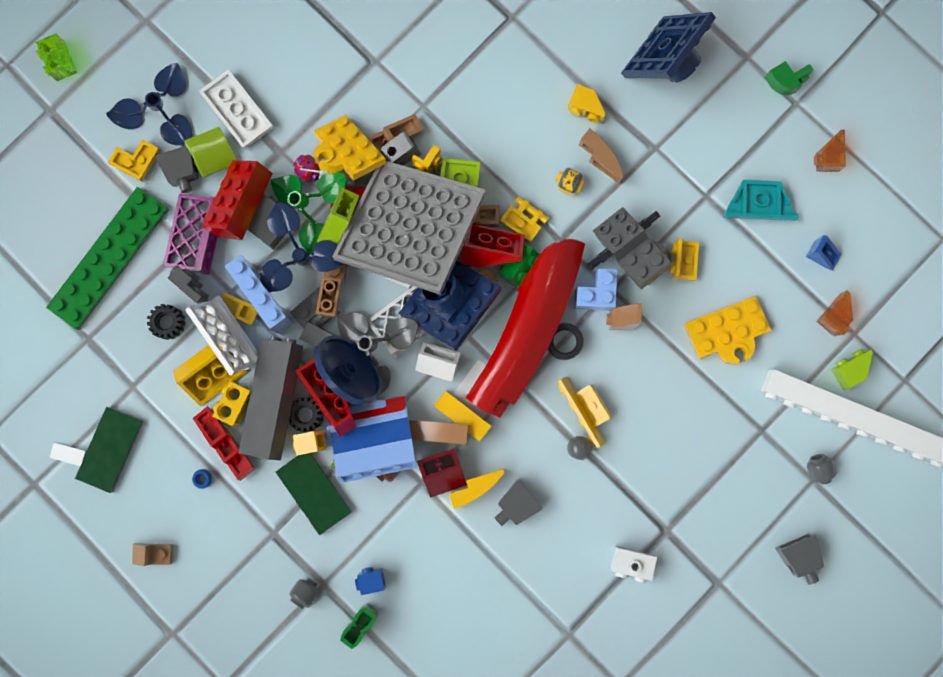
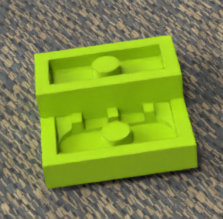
[185,127,236,178]

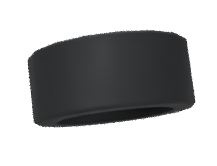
[548,323,584,360]

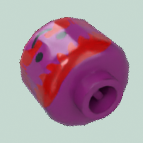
[293,154,320,183]

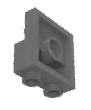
[167,265,209,304]

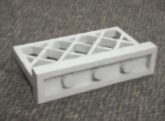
[368,286,428,359]
[186,296,259,376]

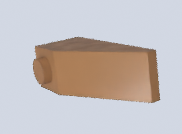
[606,303,642,331]

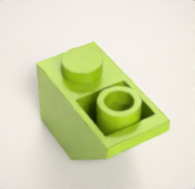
[831,349,873,389]

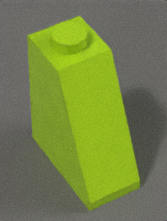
[317,187,359,245]

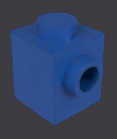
[355,567,386,595]

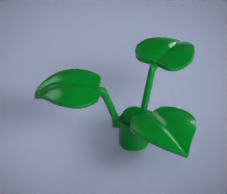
[270,172,347,255]

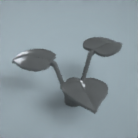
[337,313,418,395]

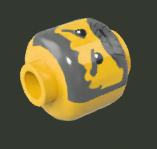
[556,168,585,196]

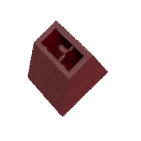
[417,448,467,498]

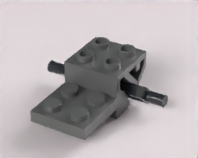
[587,207,673,290]

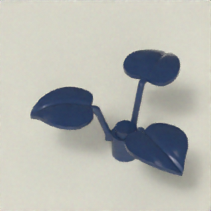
[106,63,192,146]
[260,203,344,293]

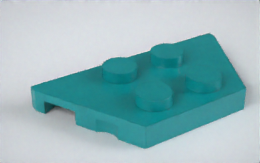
[723,180,798,221]

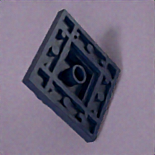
[621,12,716,83]
[398,261,502,351]

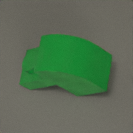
[764,61,814,95]

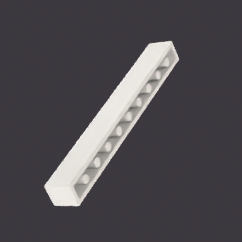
[760,369,943,469]

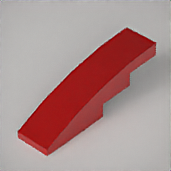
[192,406,255,481]

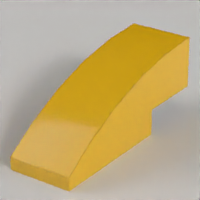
[434,391,491,442]
[449,469,505,509]

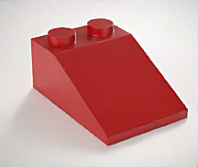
[460,224,525,268]

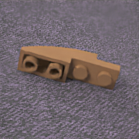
[315,245,347,317]

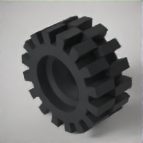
[147,304,186,340]
[289,397,324,432]

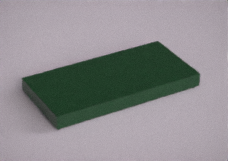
[75,407,143,493]
[275,453,352,536]

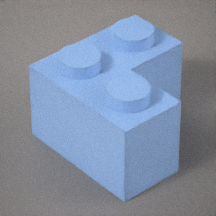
[575,269,617,311]

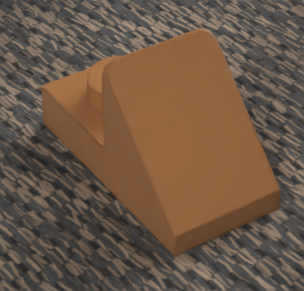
[132,544,173,566]

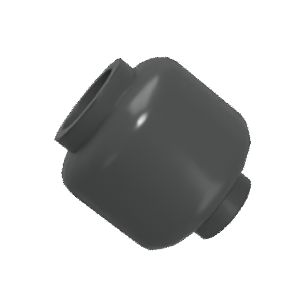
[807,454,837,485]
[289,578,319,609]

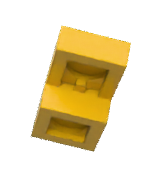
[222,293,258,326]

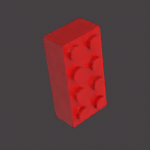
[202,160,273,240]

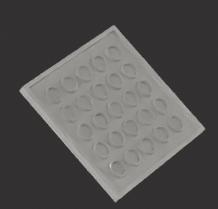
[332,161,486,295]

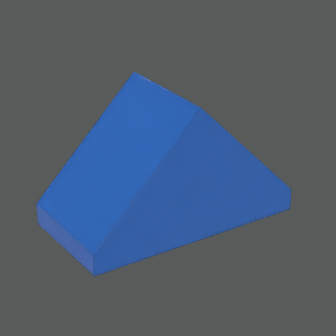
[806,235,841,271]

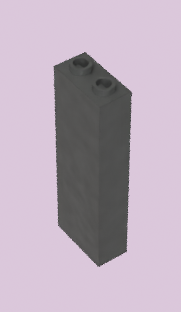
[238,336,303,461]

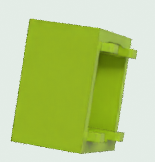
[440,158,481,188]

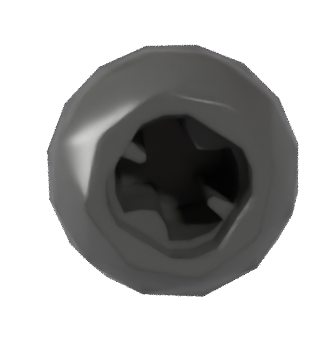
[567,436,592,460]

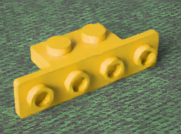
[558,377,612,448]

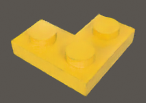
[107,140,161,182]

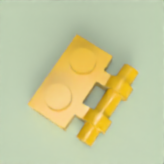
[500,196,549,243]

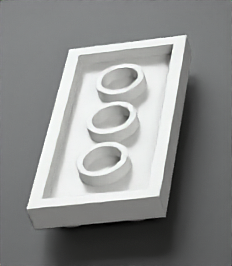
[199,69,274,150]

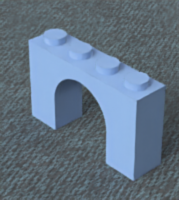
[225,255,295,334]

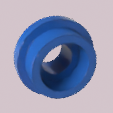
[192,469,212,489]

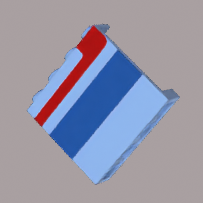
[330,396,418,483]

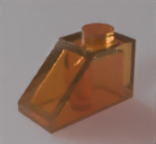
[814,130,846,172]
[816,291,853,336]

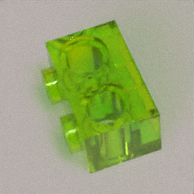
[36,33,77,81]

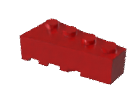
[295,359,356,437]

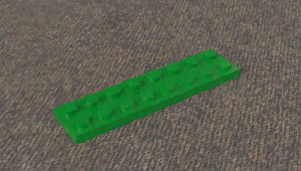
[46,186,169,330]

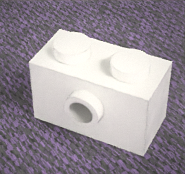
[415,342,461,382]
[611,546,657,583]

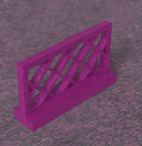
[163,193,218,275]

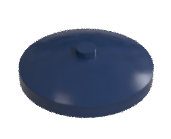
[314,335,382,406]

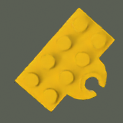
[314,115,386,181]
[684,296,771,365]

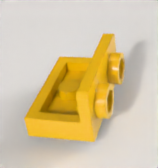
[412,145,442,174]
[670,238,699,281]

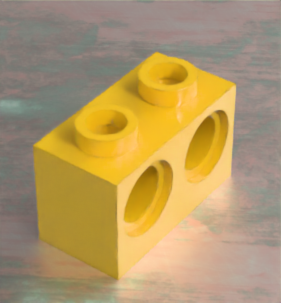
[212,381,251,427]

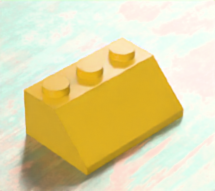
[172,337,247,407]

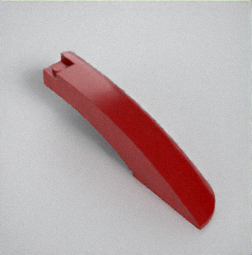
[466,238,585,418]

